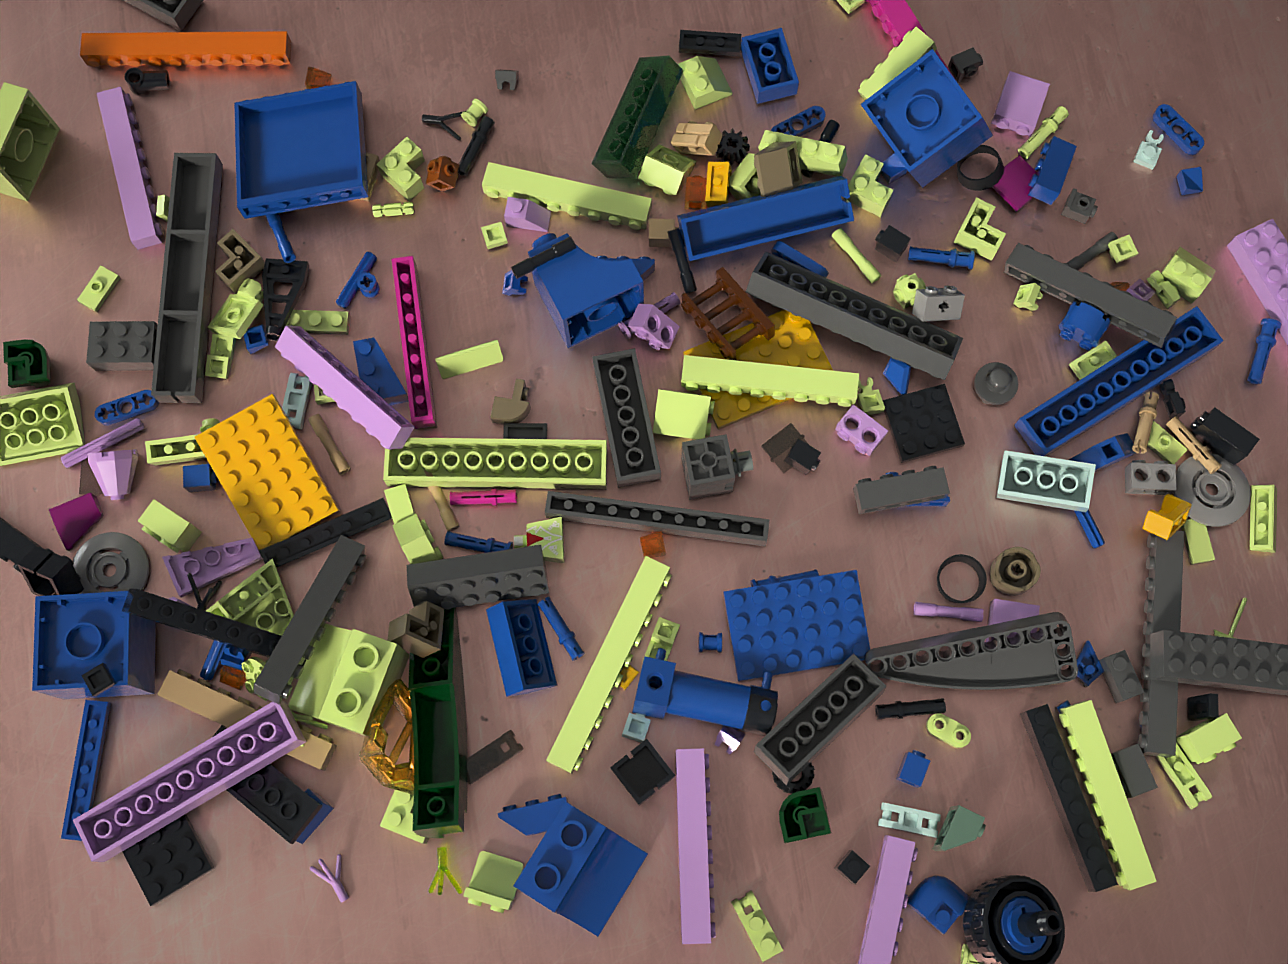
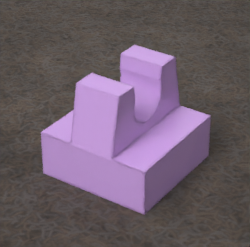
[715,726,745,754]

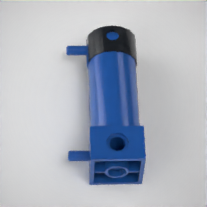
[632,648,778,736]

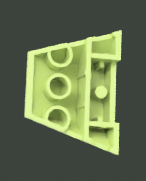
[206,558,294,636]

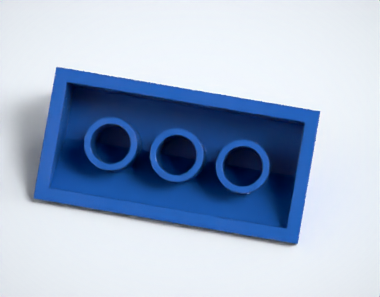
[486,599,557,697]

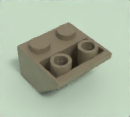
[754,141,803,197]

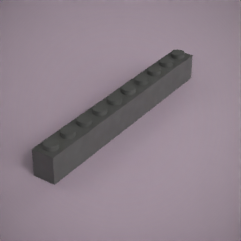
[545,491,770,546]
[1138,531,1184,758]

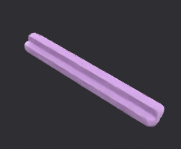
[61,418,144,468]

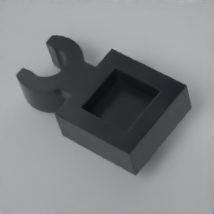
[1159,379,1186,420]

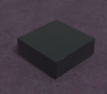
[81,663,116,697]

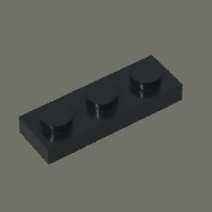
[679,30,742,57]

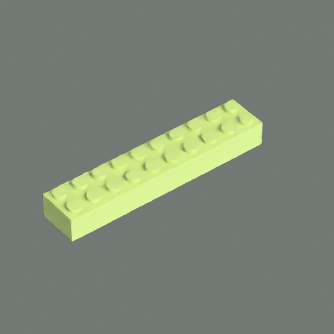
[383,438,607,489]

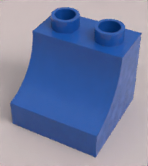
[528,233,644,348]
[513,801,648,937]

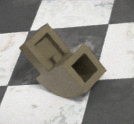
[490,378,531,425]

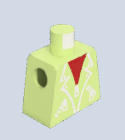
[514,517,564,563]

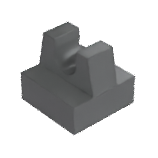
[495,69,519,90]

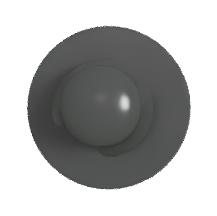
[974,362,1018,405]

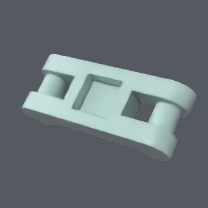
[282,373,313,430]
[878,802,941,838]

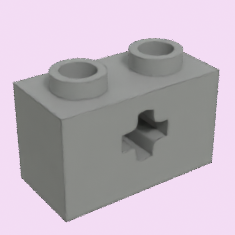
[912,285,965,322]

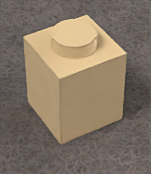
[649,219,679,247]

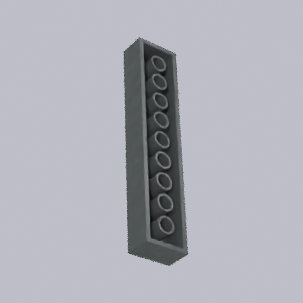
[746,252,963,380]

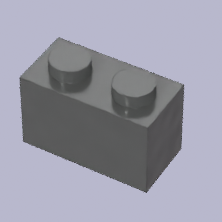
[1099,650,1145,703]
[1111,744,1158,798]

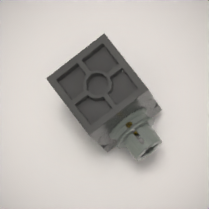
[681,434,753,500]

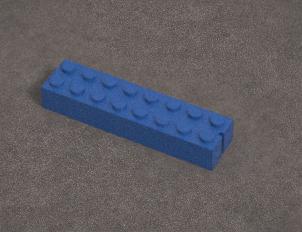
[677,176,854,261]

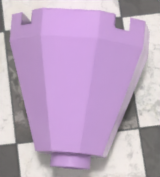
[87,449,138,500]

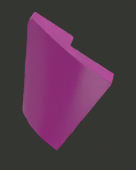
[49,492,104,551]

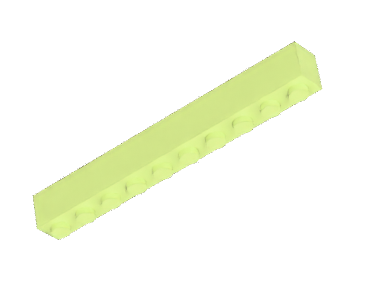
[546,556,672,774]

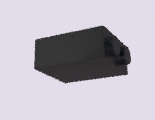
[1190,407,1260,465]

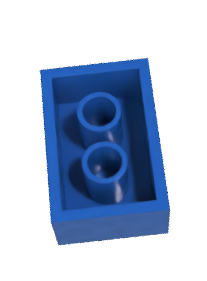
[741,28,799,104]

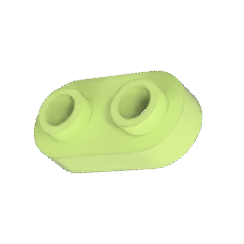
[926,713,971,748]

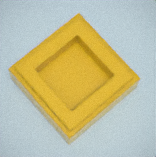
[619,664,639,690]

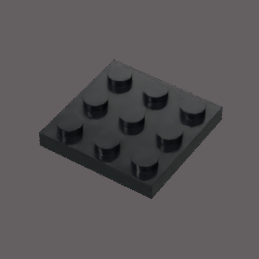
[883,384,965,463]
[122,814,215,906]

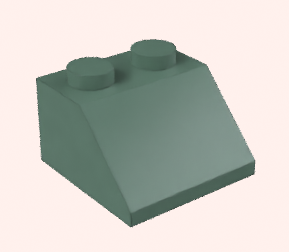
[932,805,986,851]

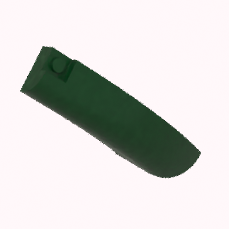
[408,607,468,838]

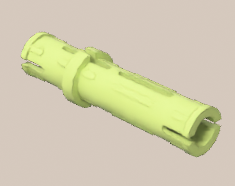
[1018,106,1069,159]

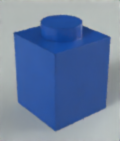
[183,464,219,492]
[896,750,930,788]

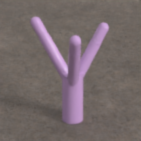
[310,854,349,902]

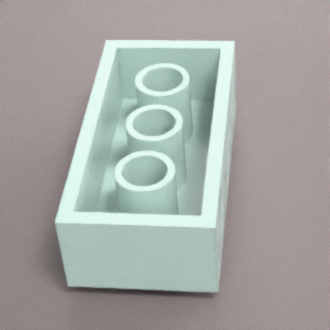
[996,450,1096,512]

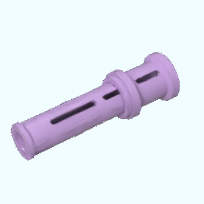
[618,292,681,339]

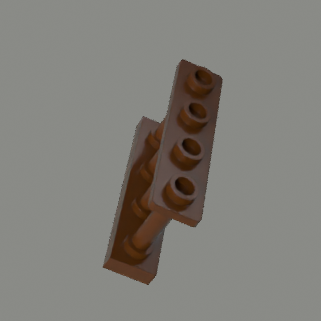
[681,267,775,360]

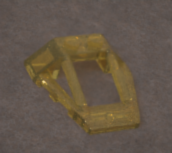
[359,679,414,795]

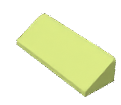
[435,340,503,379]
[1249,485,1277,553]

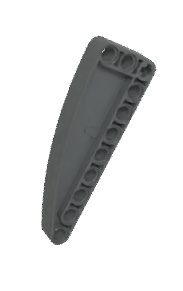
[865,612,1078,690]

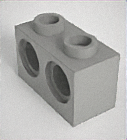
[1125,460,1177,495]

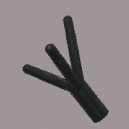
[422,111,466,140]
[187,573,222,611]

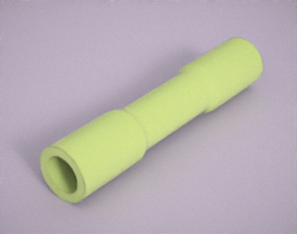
[832,228,882,284]

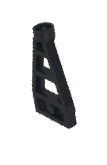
[262,258,309,342]

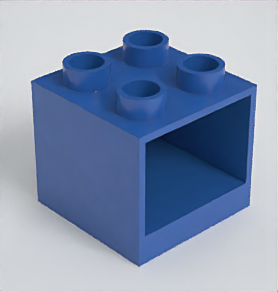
[861,49,993,188]
[32,591,156,699]

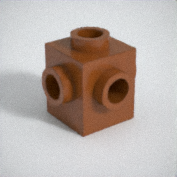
[426,156,459,192]

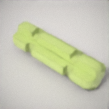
[372,202,414,217]

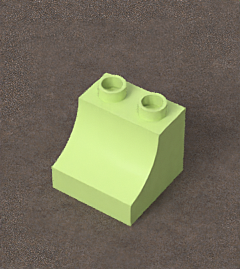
[0,82,60,201]
[288,624,410,740]

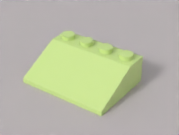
[0,382,85,466]

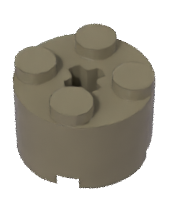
[990,547,1041,596]

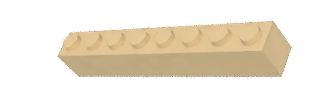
[157,669,337,771]

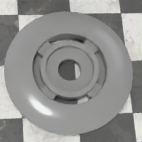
[1173,453,1251,527]
[73,532,149,594]

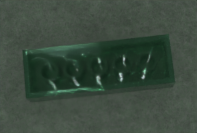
[591,55,684,178]

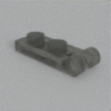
[467,730,524,785]

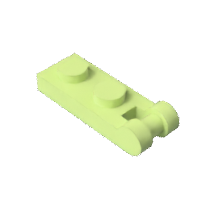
[1155,743,1212,809]
[731,890,783,962]

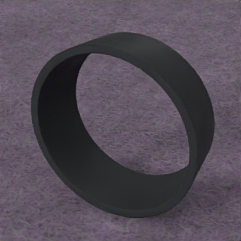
[957,145,1004,191]
[937,554,987,603]

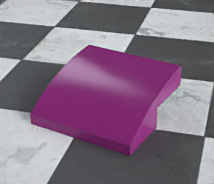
[992,155,1036,212]

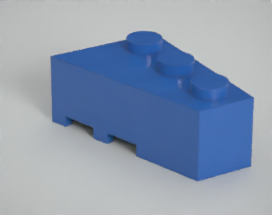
[353,337,409,405]

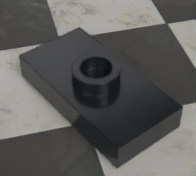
[1187,693,1219,721]

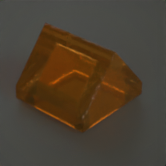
[219,666,246,690]

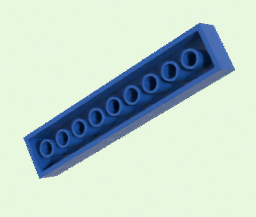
[1014,306,1224,457]

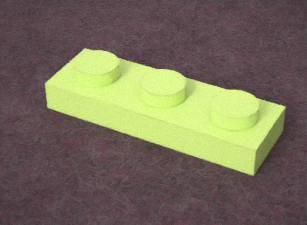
[286,310,350,335]

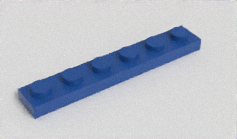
[61,700,111,841]

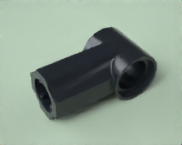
[124,68,170,94]

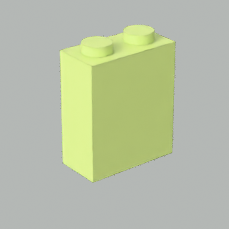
[653,389,715,439]

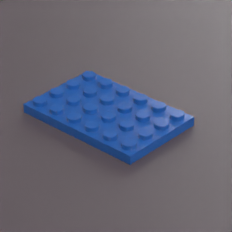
[723,570,870,681]

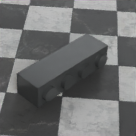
[853,466,950,514]

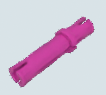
[450,488,517,506]

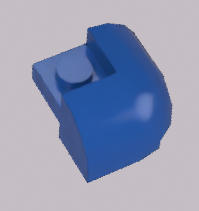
[907,876,970,934]

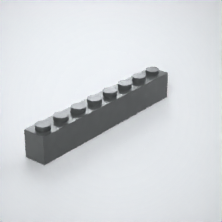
[1004,243,1177,348]
[254,535,367,704]

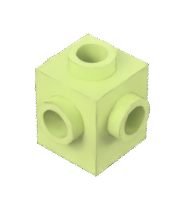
[893,273,926,309]

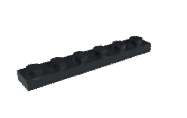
[259,497,392,567]

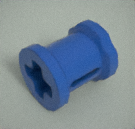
[357,272,380,298]
[698,632,722,653]

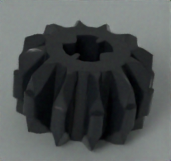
[716,128,750,166]

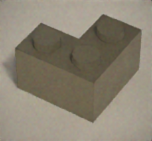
[215,229,265,294]
[387,601,444,658]

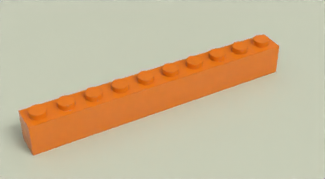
[80,31,291,67]

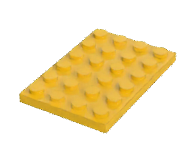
[683,310,833,430]
[195,394,340,550]

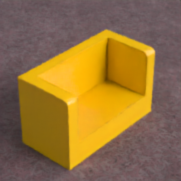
[705,162,732,208]
[1142,494,1192,540]

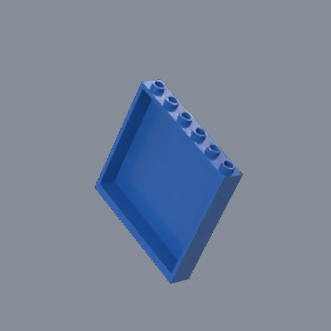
[234,81,369,219]

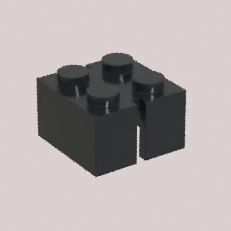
[17,546,84,596]
[610,739,676,806]

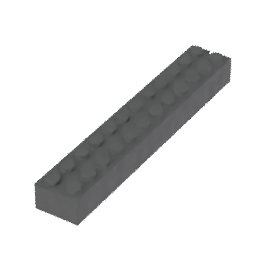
[151,153,223,403]

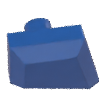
[883,358,911,395]
[1076,641,1104,687]

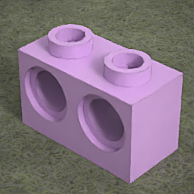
[628,304,680,350]
[835,404,888,456]

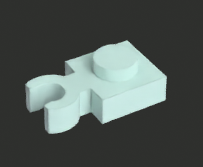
[1133,130,1164,170]
[622,713,651,743]

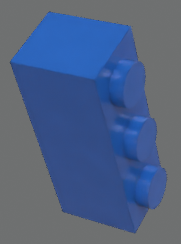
[1028,136,1077,205]

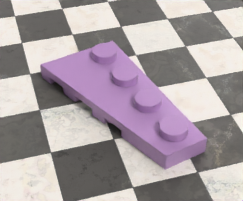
[162,538,263,598]

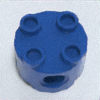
[1059,302,1111,351]

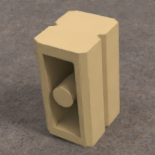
[671,121,722,156]

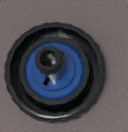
[963,875,1065,964]

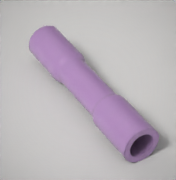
[914,602,983,622]

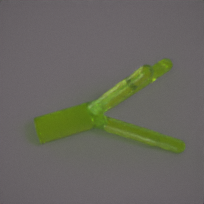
[428,847,462,895]

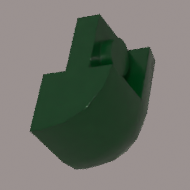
[3,339,51,388]
[779,787,832,843]

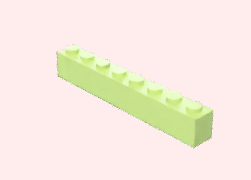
[482,162,652,230]
[681,355,859,407]
[1059,700,1157,890]

